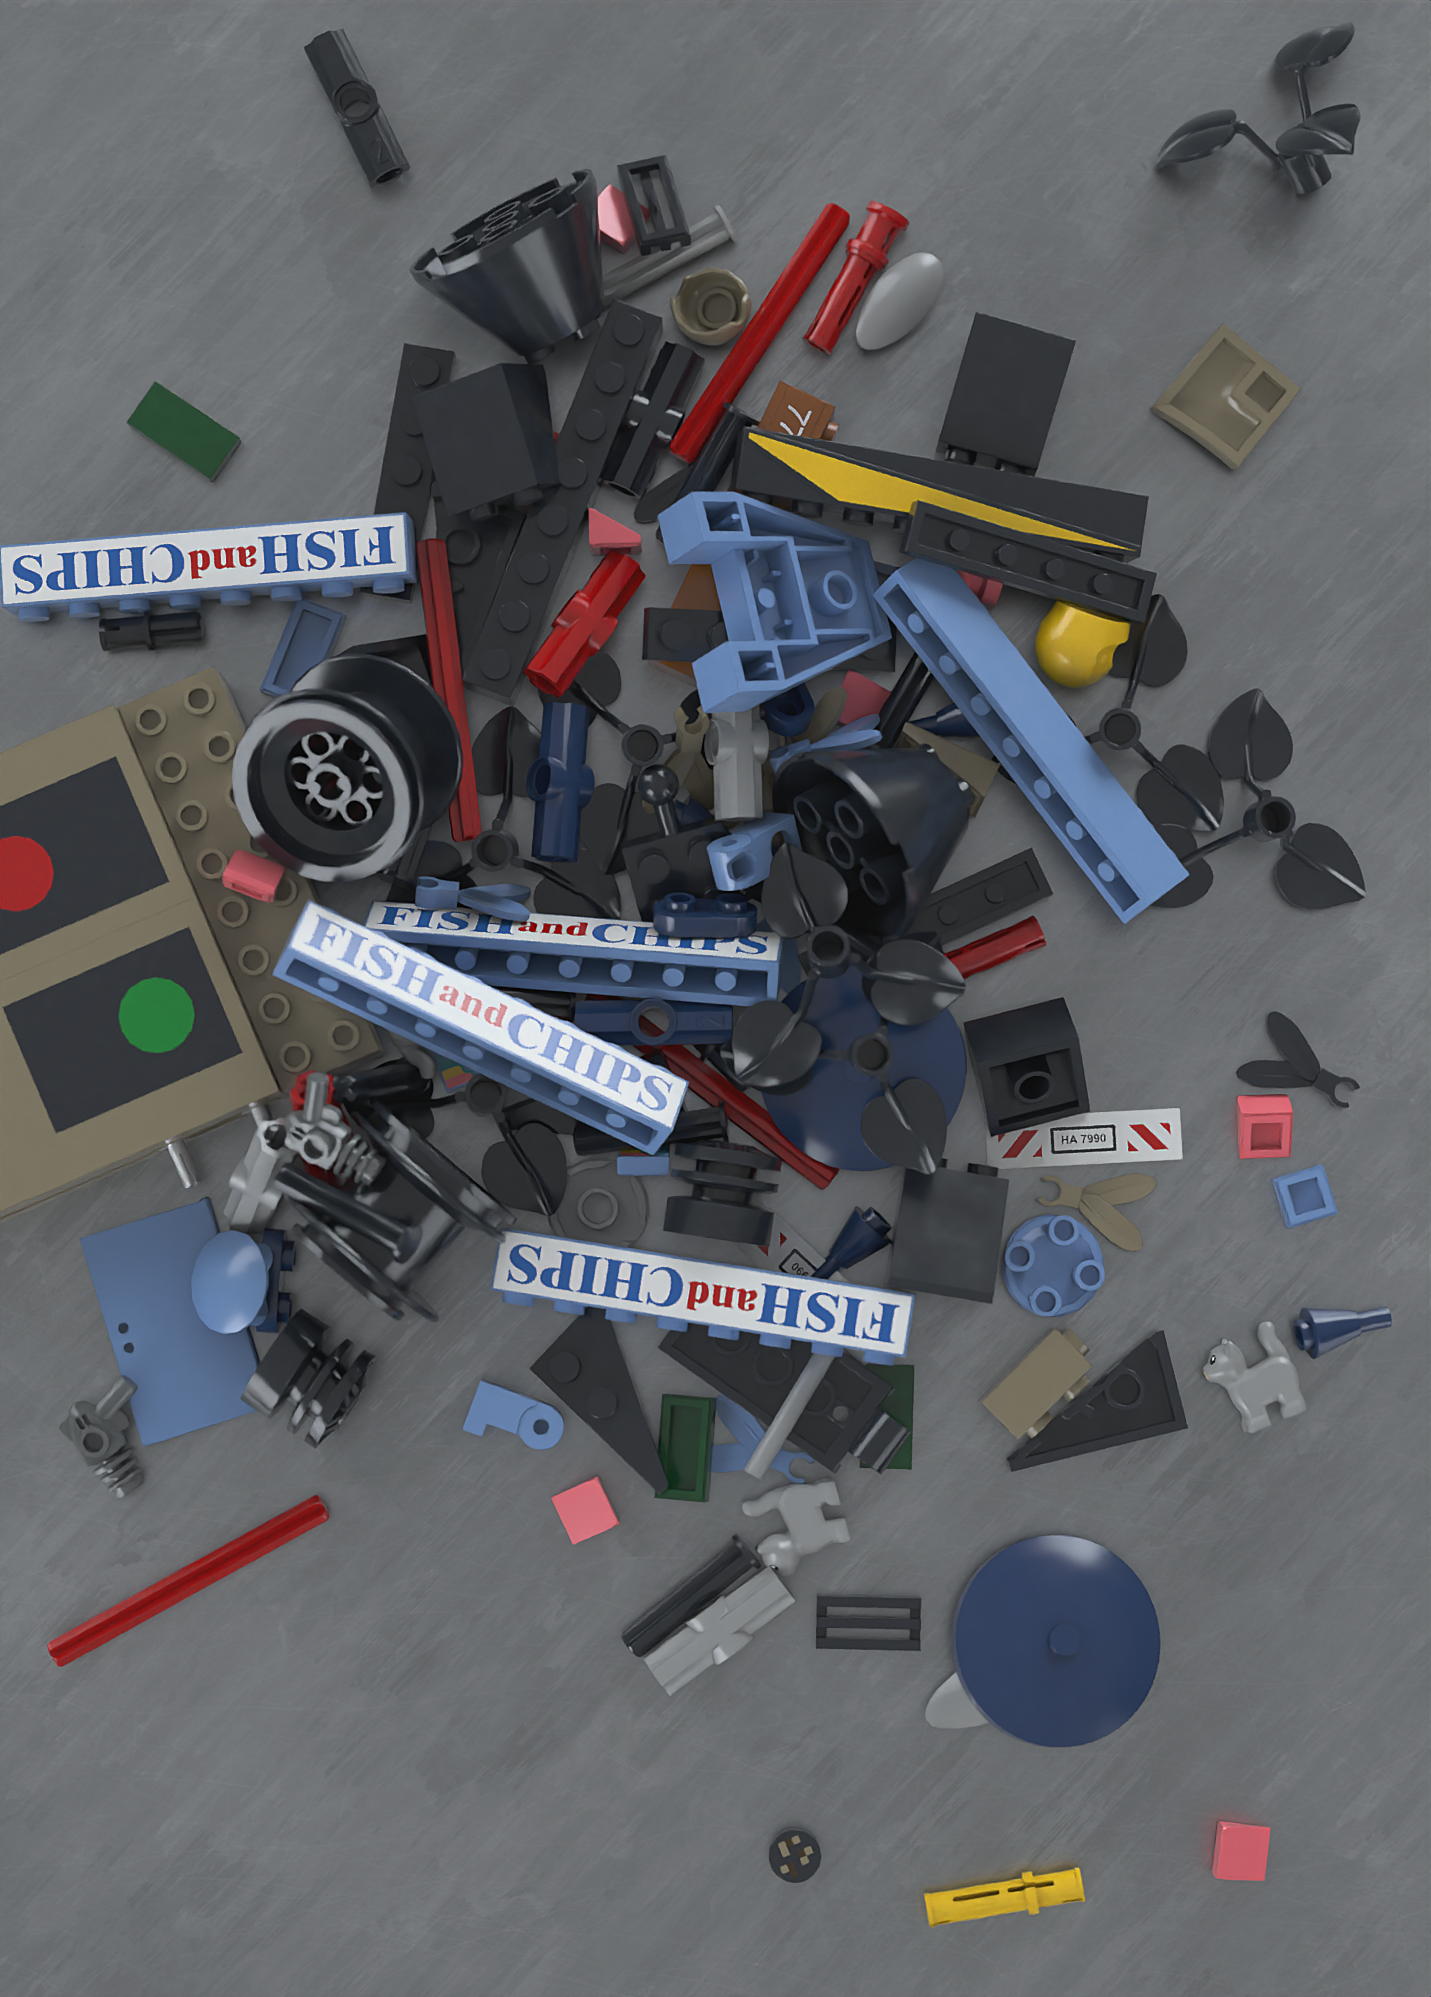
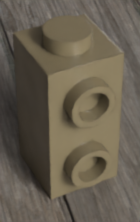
[979,1327,1092,1440]

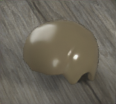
[670,268,752,346]

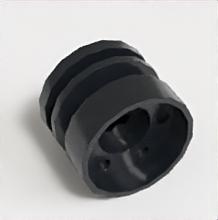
[663,1139,782,1247]
[241,1308,376,1449]

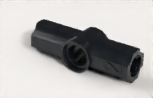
[304,29,410,187]
[602,341,705,500]

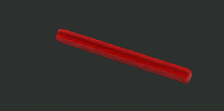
[670,203,850,463]
[415,538,482,843]
[584,993,839,1190]
[47,1495,330,1667]

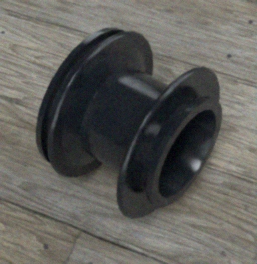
[232,654,463,882]
[284,1098,517,1322]

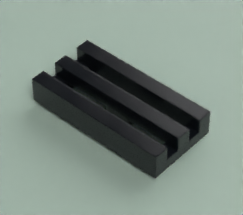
[617,155,691,256]
[816,1594,921,1651]

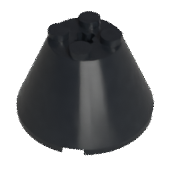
[410,169,605,364]
[772,743,974,943]

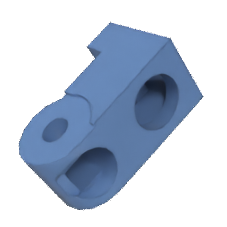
[707,811,802,891]
[462,1378,564,1450]

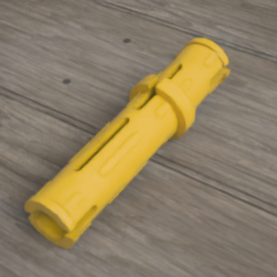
[924,1867,1085,1928]

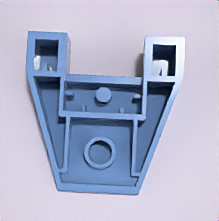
[657,492,892,713]

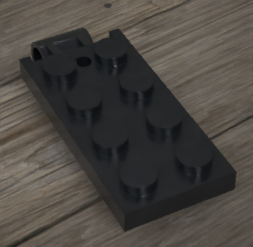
[658,1322,911,1475]

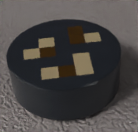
[769,1827,821,1883]

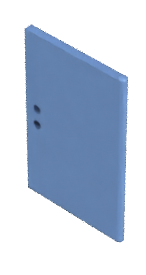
[79,1197,260,1447]

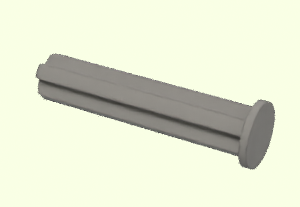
[603,205,738,307]

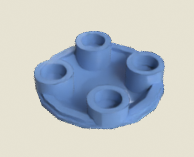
[1002,1214,1105,1317]
[191,1230,273,1335]

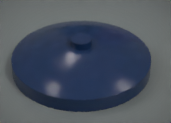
[761,966,967,1171]
[952,1535,1161,1748]

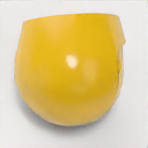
[1034,600,1131,688]

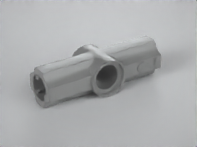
[704,705,769,822]
[223,1117,299,1235]
[644,1566,796,1696]

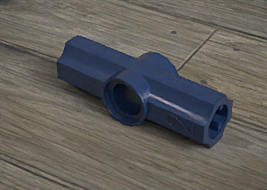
[526,702,595,863]
[575,998,733,1046]

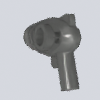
[285,1072,386,1186]
[59,1375,144,1499]

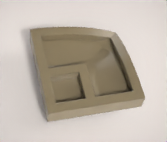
[1149,323,1301,470]

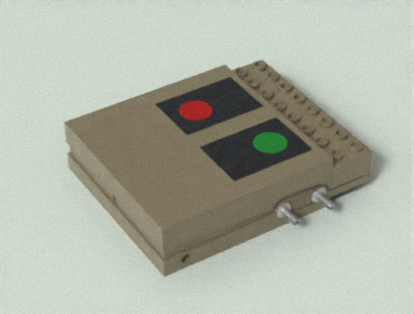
[0,666,386,1223]

